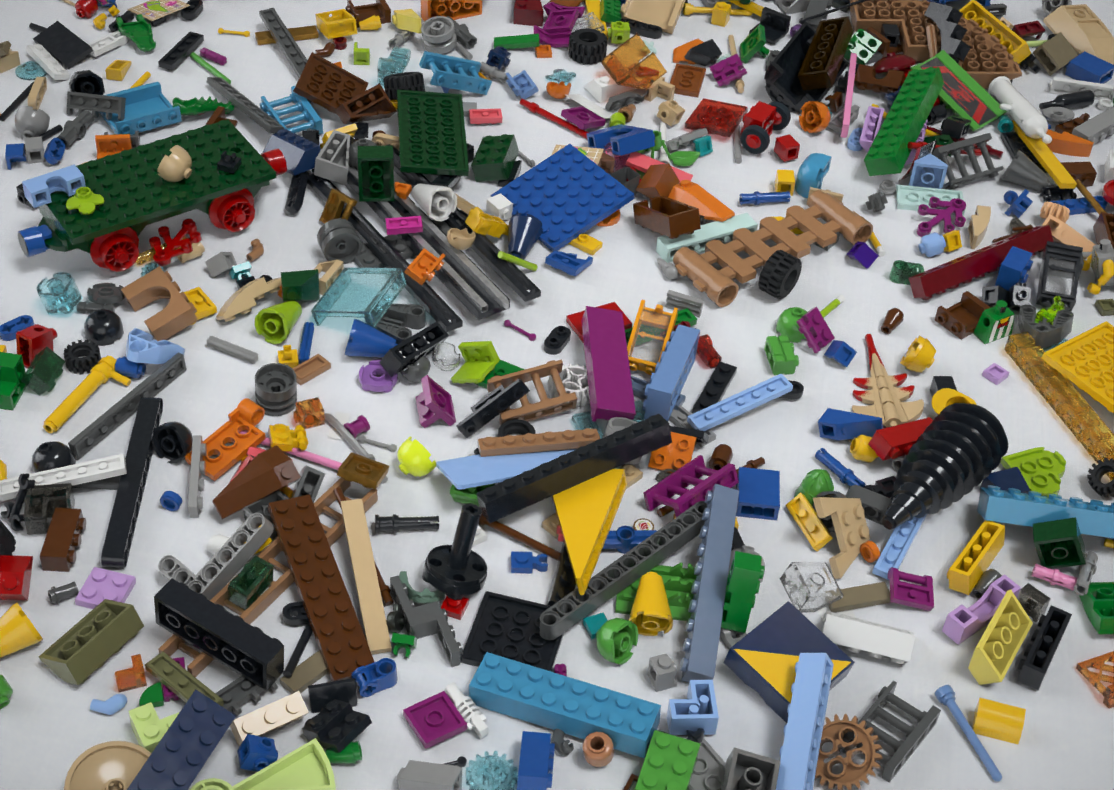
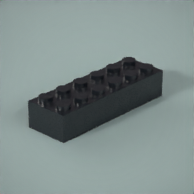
[154,578,284,691]

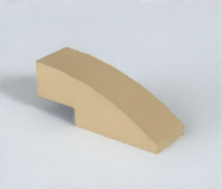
[968,205,991,249]

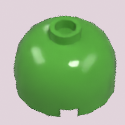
[776,307,807,343]
[596,618,638,665]

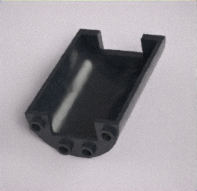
[764,21,849,114]

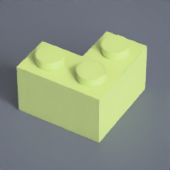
[128,702,180,753]

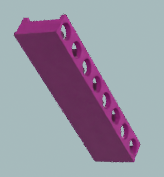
[581,306,636,422]

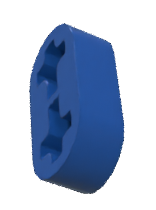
[44,138,65,165]
[0,315,34,341]

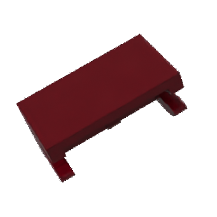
[1012,21,1045,39]

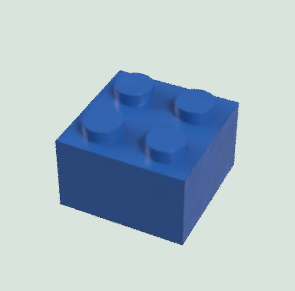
[995,246,1033,291]

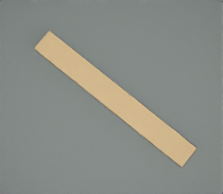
[341,498,392,654]

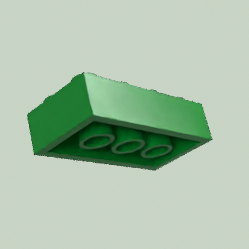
[600,0,621,24]

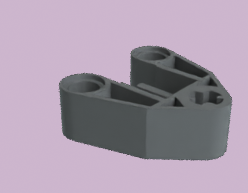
[367,303,426,344]
[1018,305,1074,348]

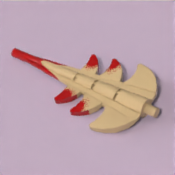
[852,334,924,428]

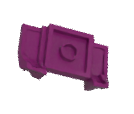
[534,2,586,48]

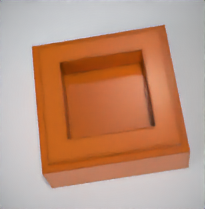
[535,45,552,58]

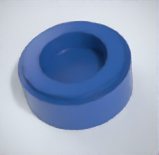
[160,491,183,511]

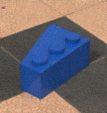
[517,731,555,790]

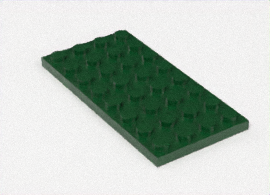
[397,90,469,176]

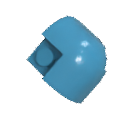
[795,153,832,198]

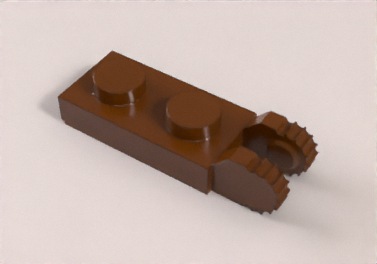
[1055,113,1090,134]

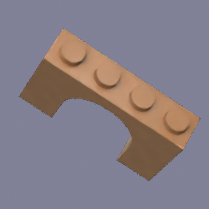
[121,266,198,341]

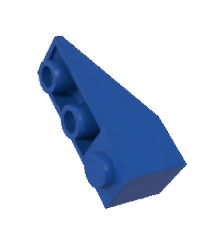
[818,408,883,440]

